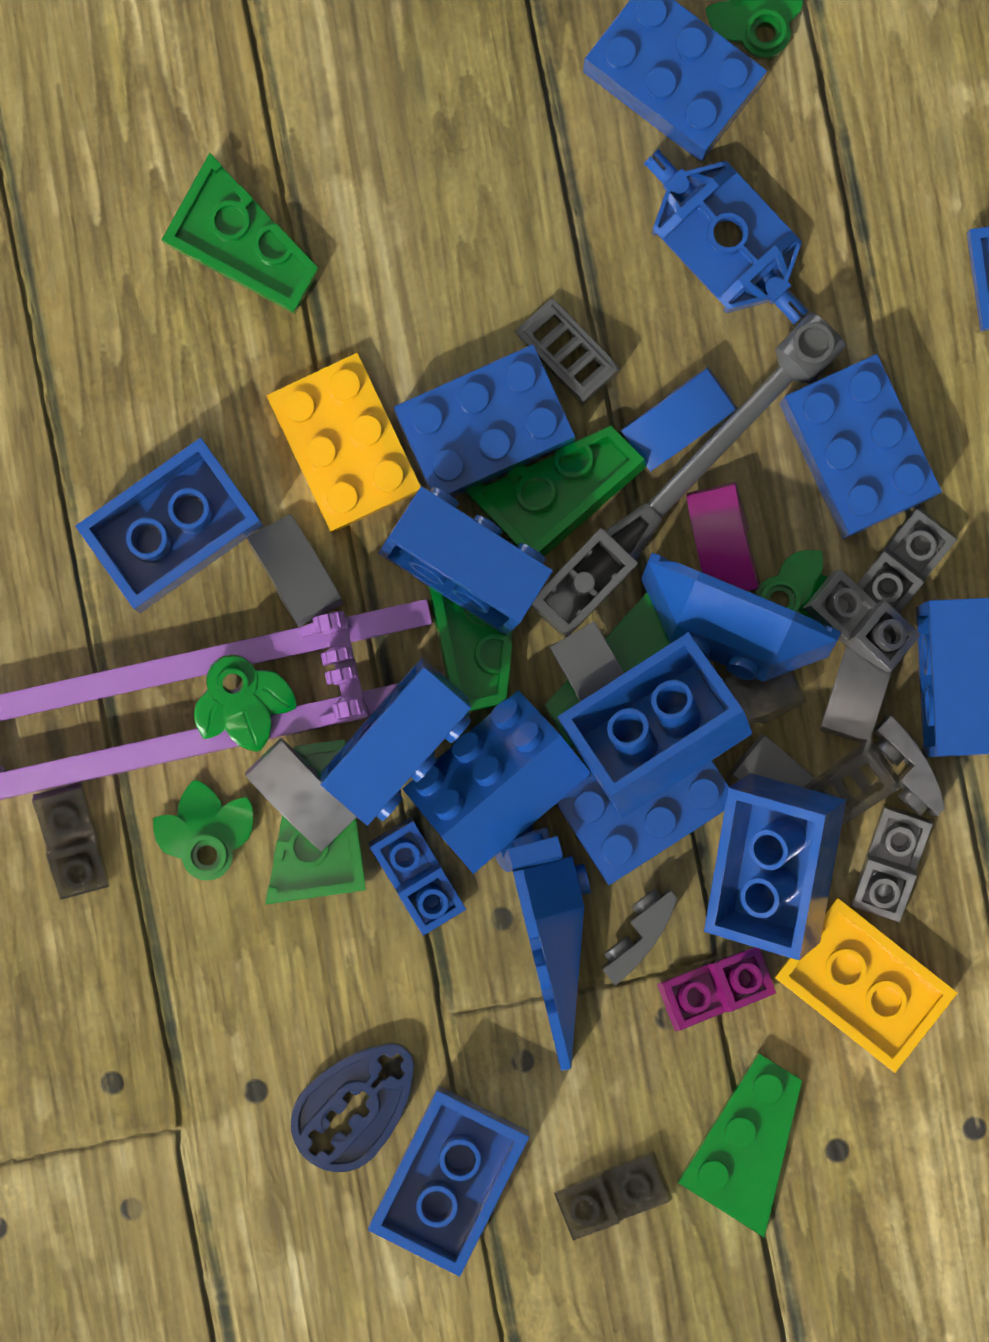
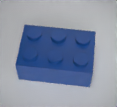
[583,0,767,163]
[394,344,575,497]
[779,354,942,540]
[75,437,264,613]
[378,486,553,635]
[916,598,989,758]
[557,632,753,818]
[320,657,471,826]
[402,690,592,874]
[556,760,729,885]
[704,773,846,960]
[368,1086,529,1277]

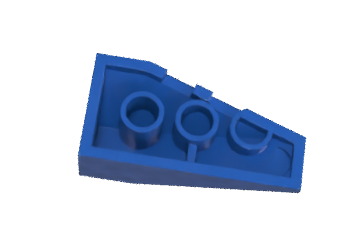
[513,856,591,1071]

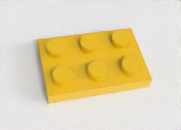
[266,353,421,533]
[773,897,958,1073]

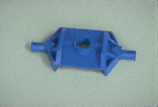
[643,150,810,325]

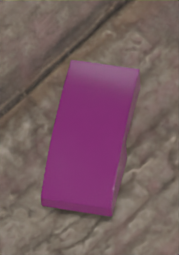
[686,482,760,591]
[657,947,776,1031]

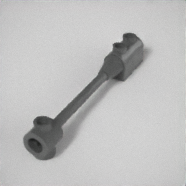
[531,312,846,638]

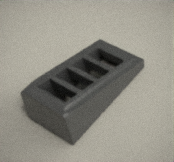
[515,298,620,406]

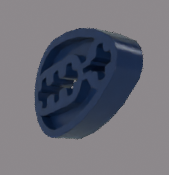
[291,1042,415,1172]

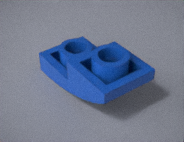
[621,367,737,472]
[368,817,466,936]
[495,825,563,872]

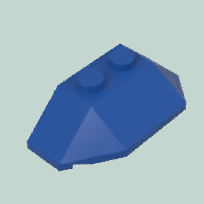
[641,553,841,681]

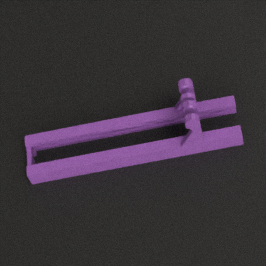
[0,599,444,800]

